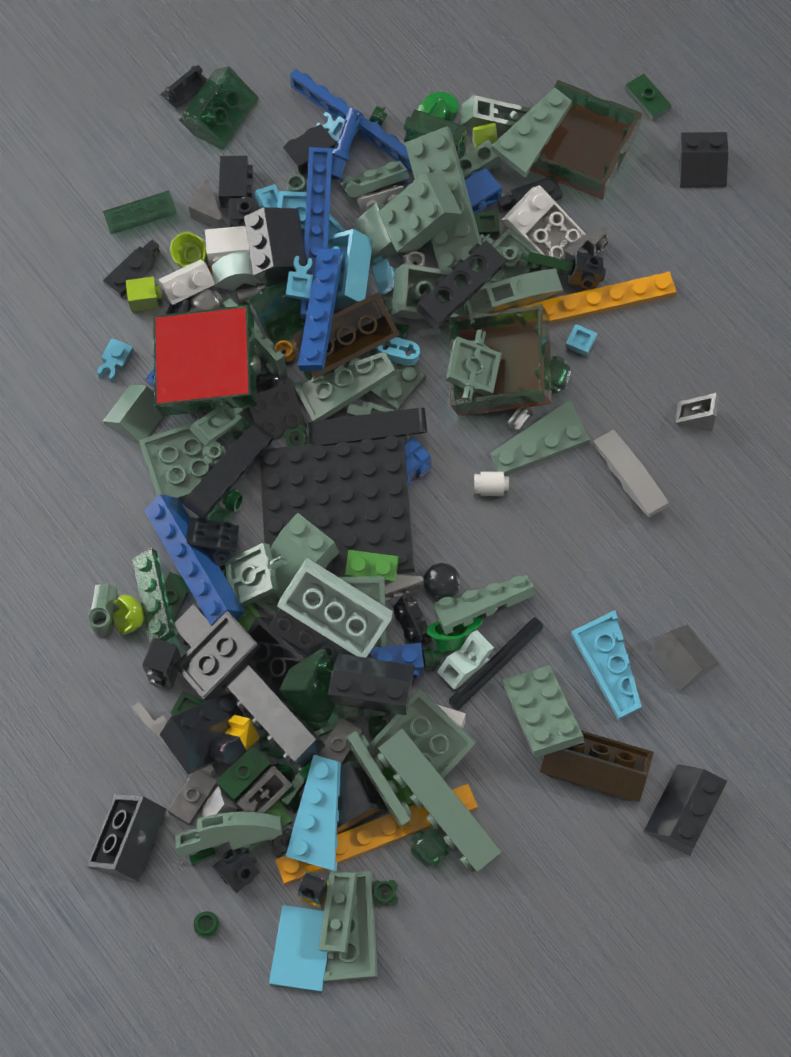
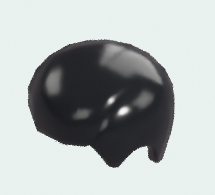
[423,563,461,600]

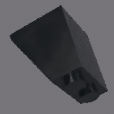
[299,762,389,835]

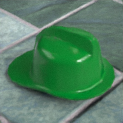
[413,92,459,135]
[427,614,483,654]

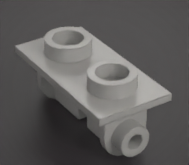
[356,184,404,215]

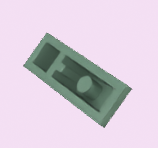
[461,95,532,131]

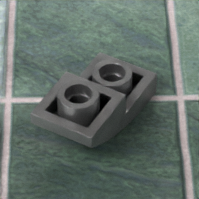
[565,226,609,261]

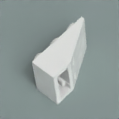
[501,185,586,260]

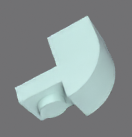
[212,253,264,291]
[438,630,494,690]

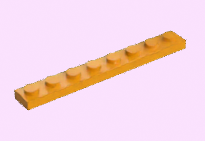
[487,272,677,327]
[275,784,478,885]

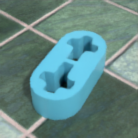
[375,337,420,366]

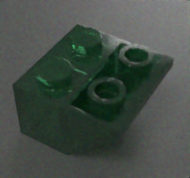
[245,279,306,346]
[279,649,336,722]

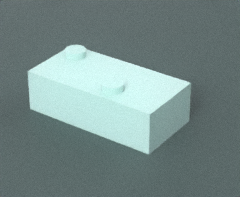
[277,558,393,658]

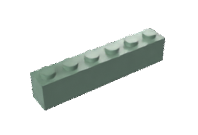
[377,728,501,872]

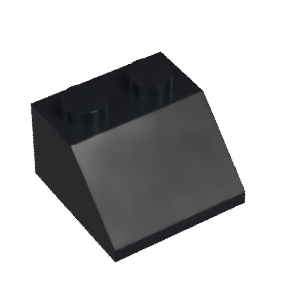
[678,132,728,187]

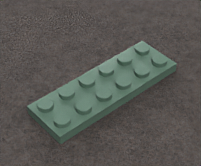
[405,126,482,271]

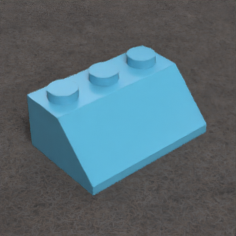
[328,229,373,309]

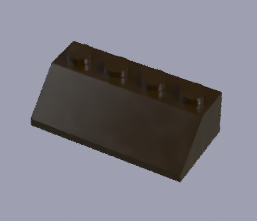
[291,292,400,379]
[540,730,654,802]

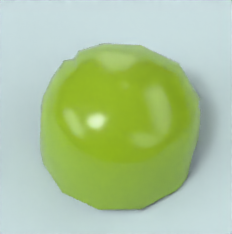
[170,231,207,267]
[113,594,144,636]

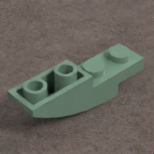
[466,268,563,320]
[175,812,282,857]

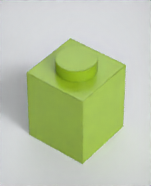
[126,276,162,312]

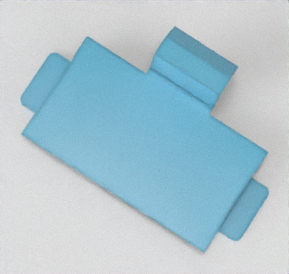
[371,256,395,294]

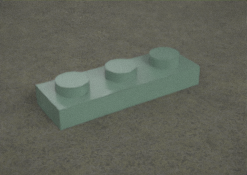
[319,871,358,954]

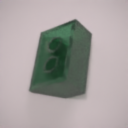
[179,67,259,149]

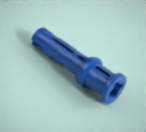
[331,108,362,180]

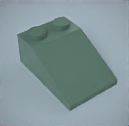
[392,263,469,321]
[270,513,339,599]

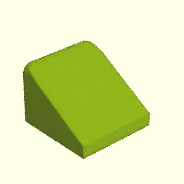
[473,123,498,148]

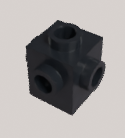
[228,196,262,227]
[568,251,606,290]
[212,848,260,893]

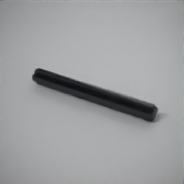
[449,617,543,710]

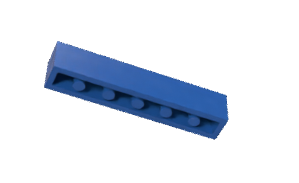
[144,494,245,626]

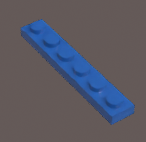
[298,248,343,371]

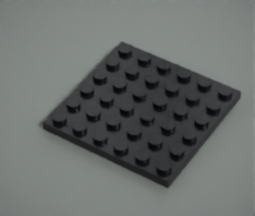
[260,435,415,577]

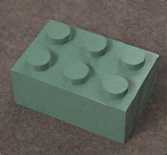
[378,172,462,253]

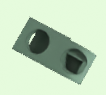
[459,140,502,180]

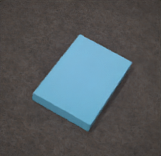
[269,905,329,993]

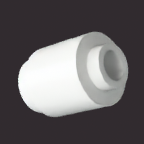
[474,472,509,496]

